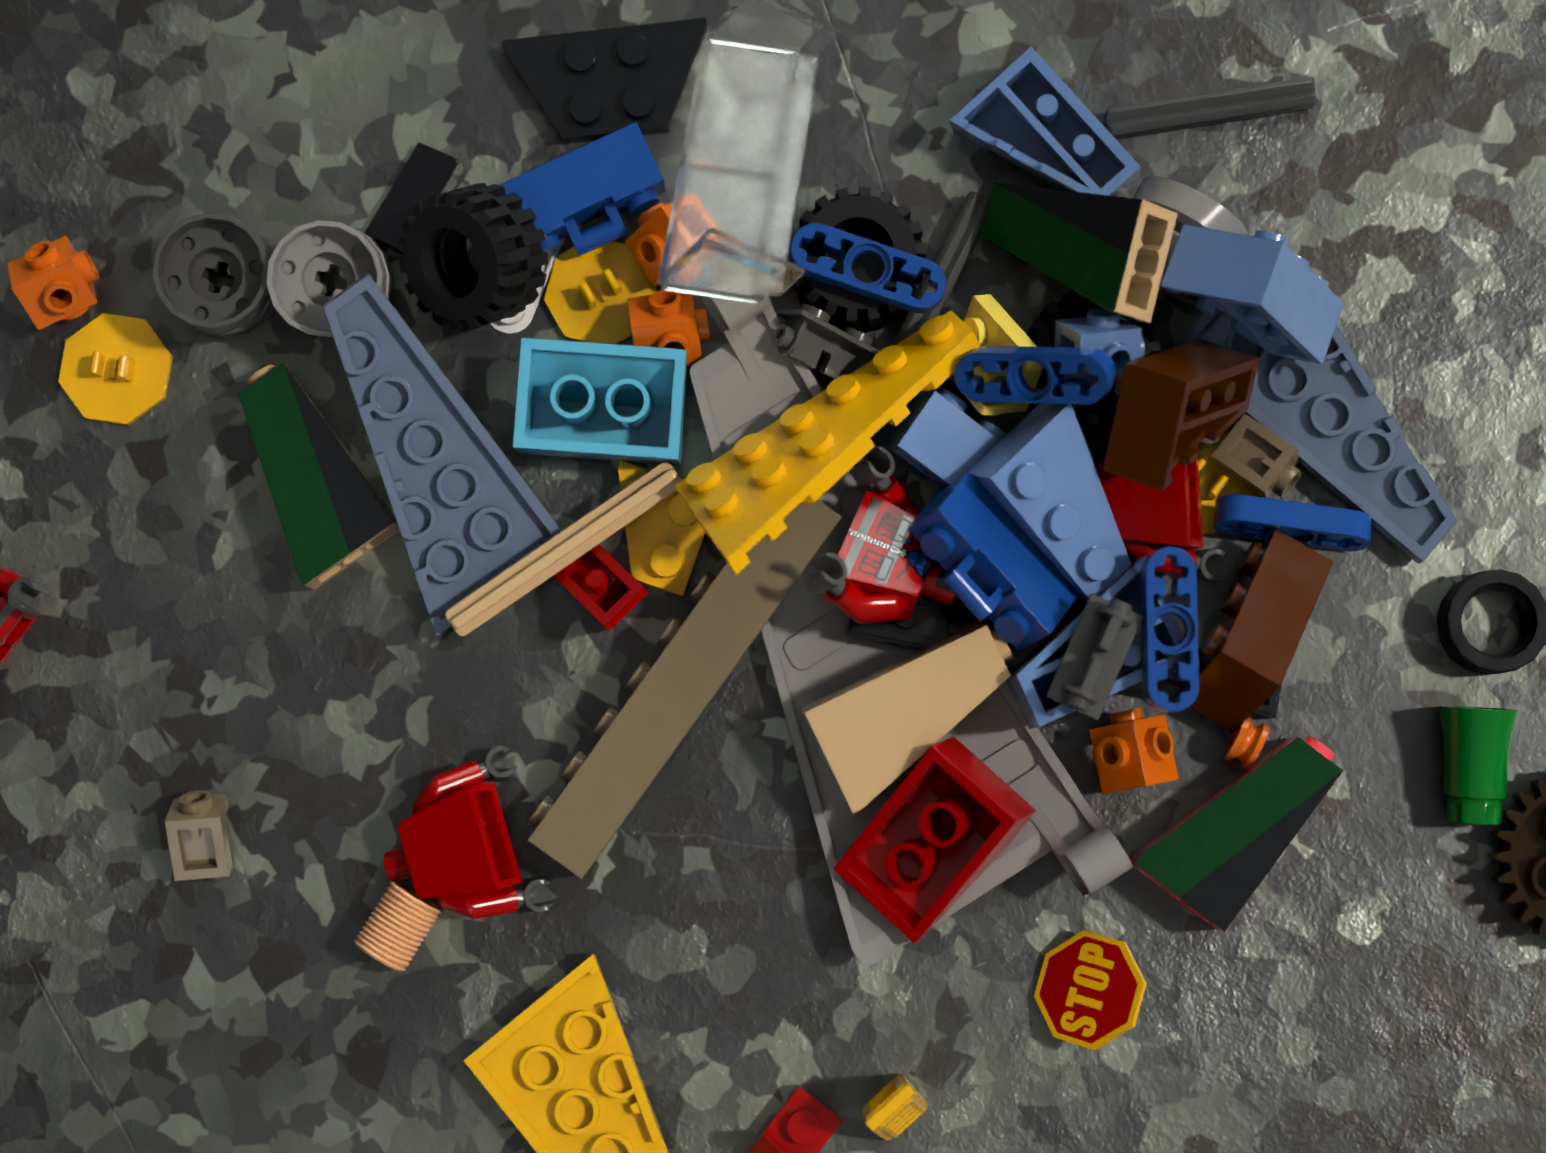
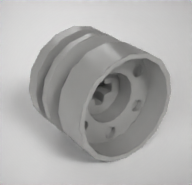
[266,220,394,337]

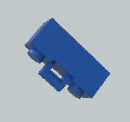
[500,122,666,257]
[908,472,1079,652]

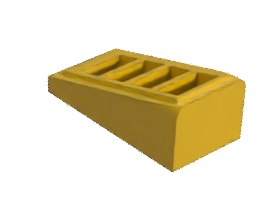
[862,1074,928,1141]

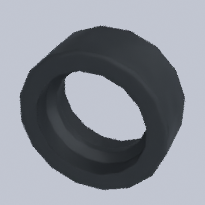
[1436,569,1546,675]

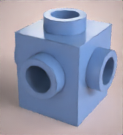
[1055,308,1145,392]

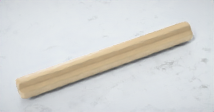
[445,461,681,637]

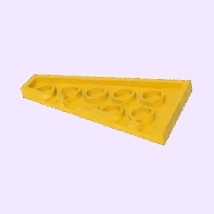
[674,310,981,575]
[463,953,669,1153]

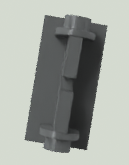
[773,304,879,380]
[1046,593,1143,720]

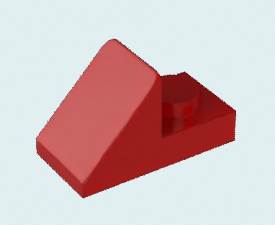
[554,544,649,631]
[745,1085,843,1153]

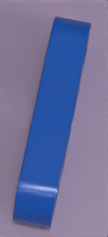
[791,223,946,313]
[955,346,1117,405]
[1213,494,1372,551]
[1140,546,1199,713]

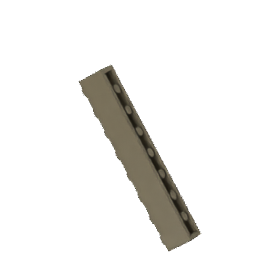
[528,500,842,879]

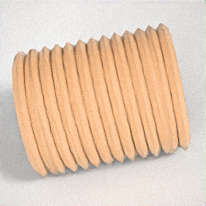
[354,881,441,972]

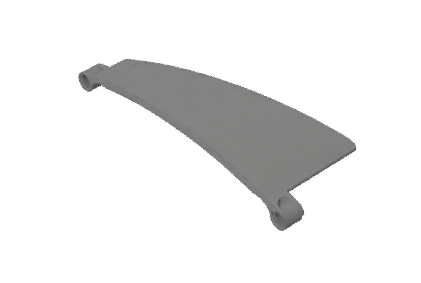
[690,263,1133,967]

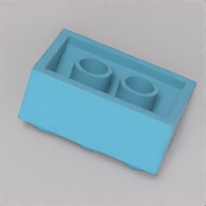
[513,338,687,465]

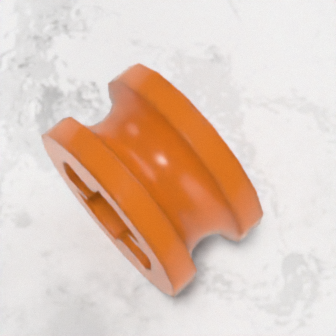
[1222,717,1270,771]

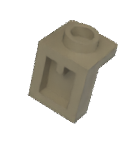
[1211,413,1302,499]
[164,790,233,881]

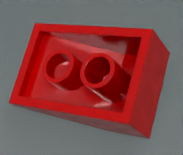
[833,736,1037,944]

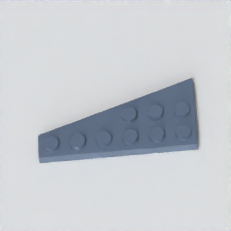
[1174,229,1458,564]
[323,273,562,637]

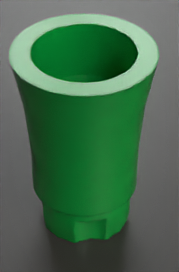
[1439,706,1519,825]

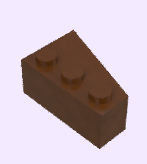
[1103,339,1260,491]
[1180,529,1333,733]

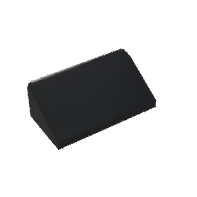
[364,142,465,257]

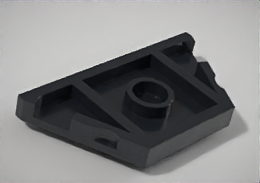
[502,18,708,144]

